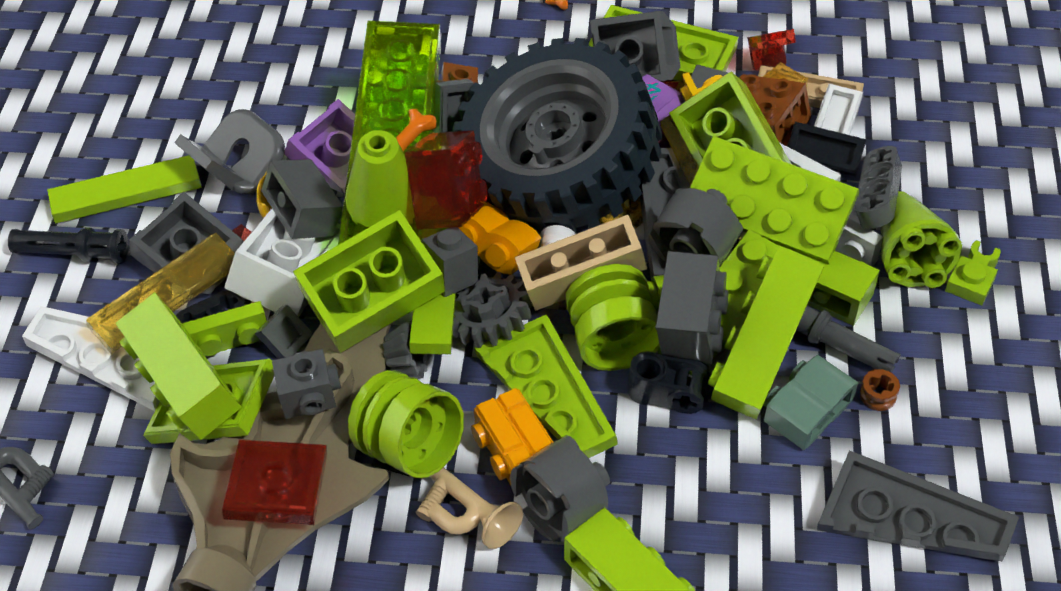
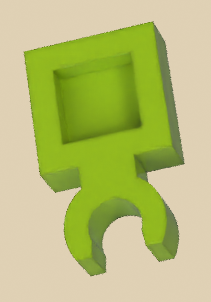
[945,240,1001,306]

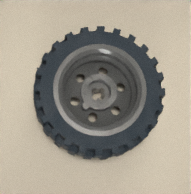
[453,38,662,235]

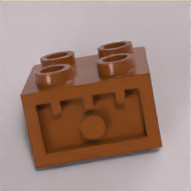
[739,74,811,146]

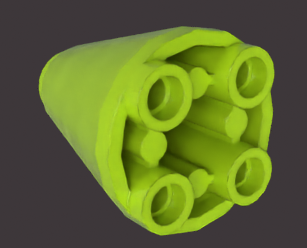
[881,191,962,288]

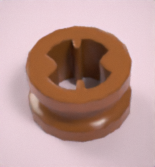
[860,369,900,411]

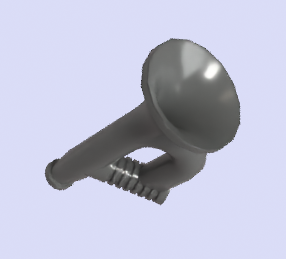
[0,447,54,529]

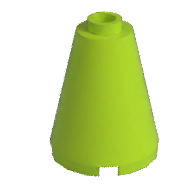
[345,130,423,227]

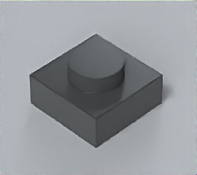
[255,305,314,359]

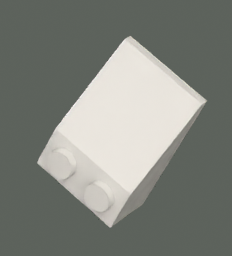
[224,209,350,317]

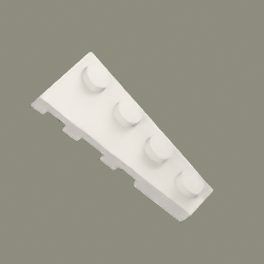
[22,306,160,411]

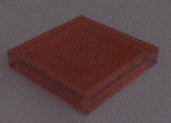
[222,440,328,525]

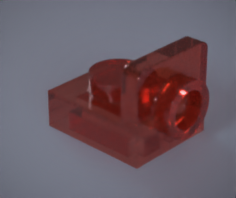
[747,29,796,71]

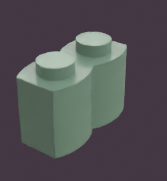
[764,355,858,450]

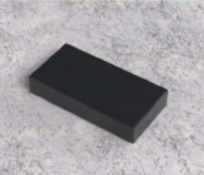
[787,122,866,176]

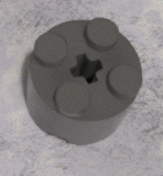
[649,188,743,267]
[510,435,610,542]

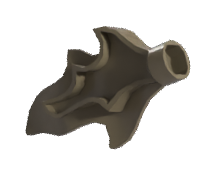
[170,324,391,591]

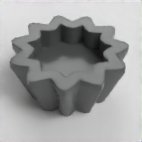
[383,321,428,378]

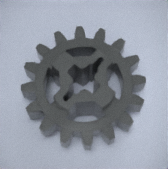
[453,272,533,348]

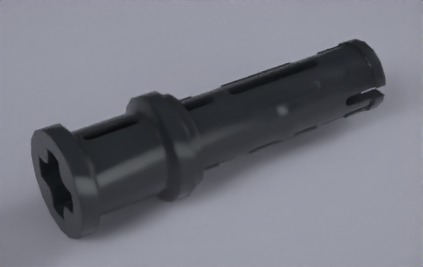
[8,228,128,263]

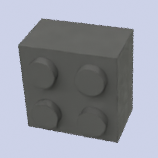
[656,251,729,366]

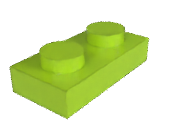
[182,301,267,356]

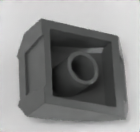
[590,11,680,83]
[129,192,243,294]

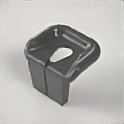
[174,109,285,194]

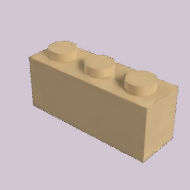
[515,215,647,311]

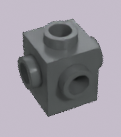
[272,349,341,419]

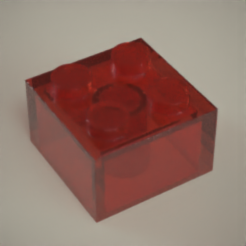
[405,130,487,229]

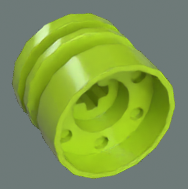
[566,263,660,371]
[348,370,464,478]

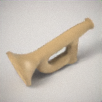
[416,467,524,549]

